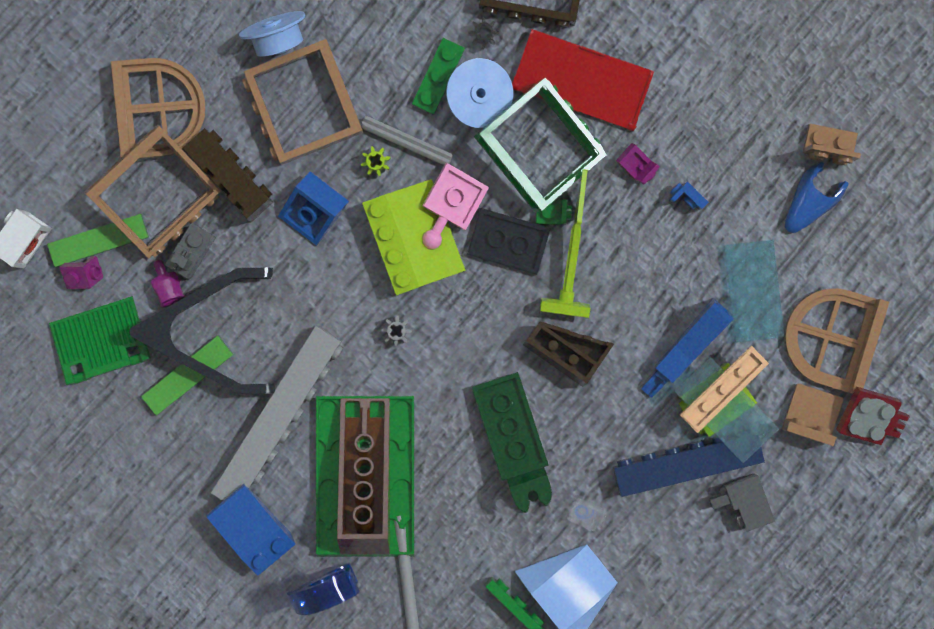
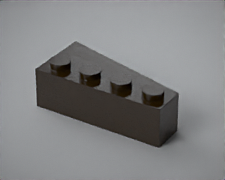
[183,128,273,222]

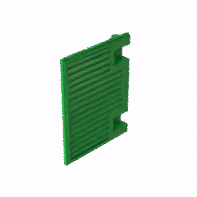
[49,296,151,385]

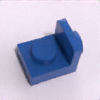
[669,182,709,210]

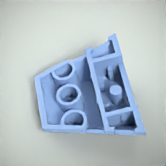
[515,544,617,629]

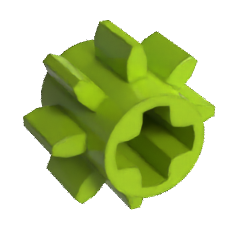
[361,146,391,177]

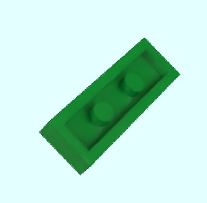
[412,38,465,115]
[485,577,545,629]

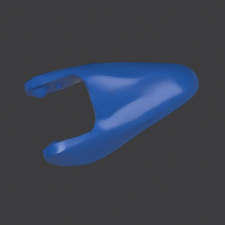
[785,161,849,233]

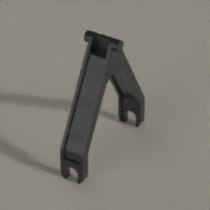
[130,268,275,394]

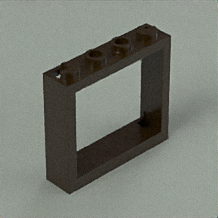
[479,0,580,28]

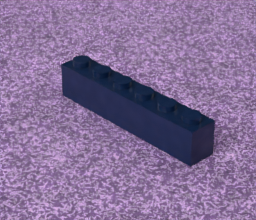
[613,429,765,497]

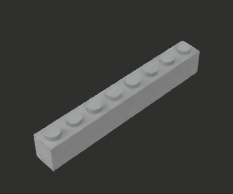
[211,326,343,501]

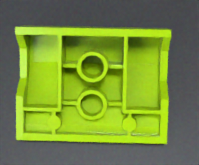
[362,179,466,296]

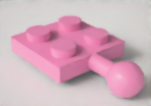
[422,163,489,249]

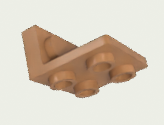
[803,124,861,166]
[782,383,843,446]

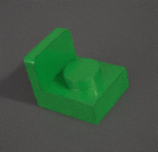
[536,199,572,225]

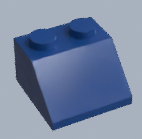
[278,172,349,246]

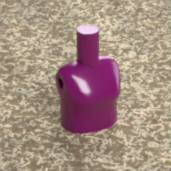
[151,260,185,307]

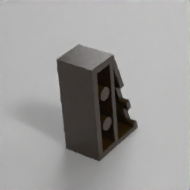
[523,321,614,387]

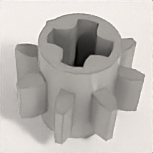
[381,316,412,346]

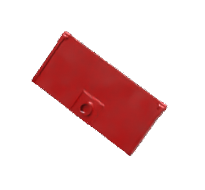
[512,29,654,132]

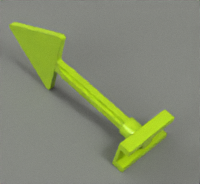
[540,169,591,318]

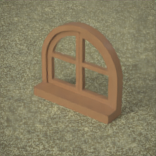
[111,58,205,159]
[784,288,890,394]

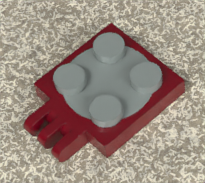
[836,386,910,445]

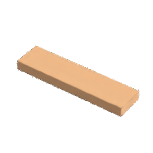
[680,346,769,433]

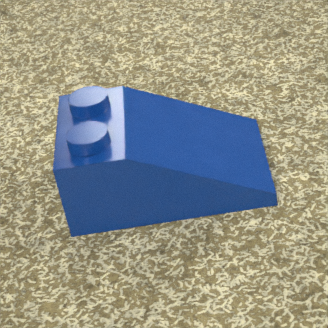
[206,484,296,576]

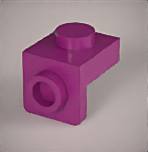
[616,143,660,185]
[59,256,103,289]

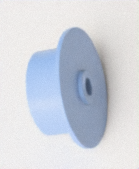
[239,11,306,57]
[446,58,513,128]

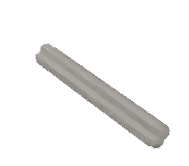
[361,116,452,165]

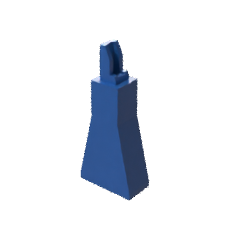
[641,298,734,398]

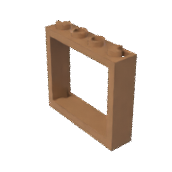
[242,39,364,165]
[85,124,221,259]

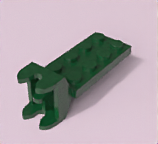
[472,372,552,513]

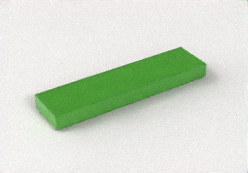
[47,214,149,267]
[141,336,234,416]

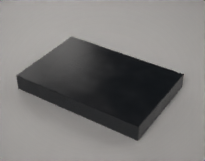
[467,208,551,275]

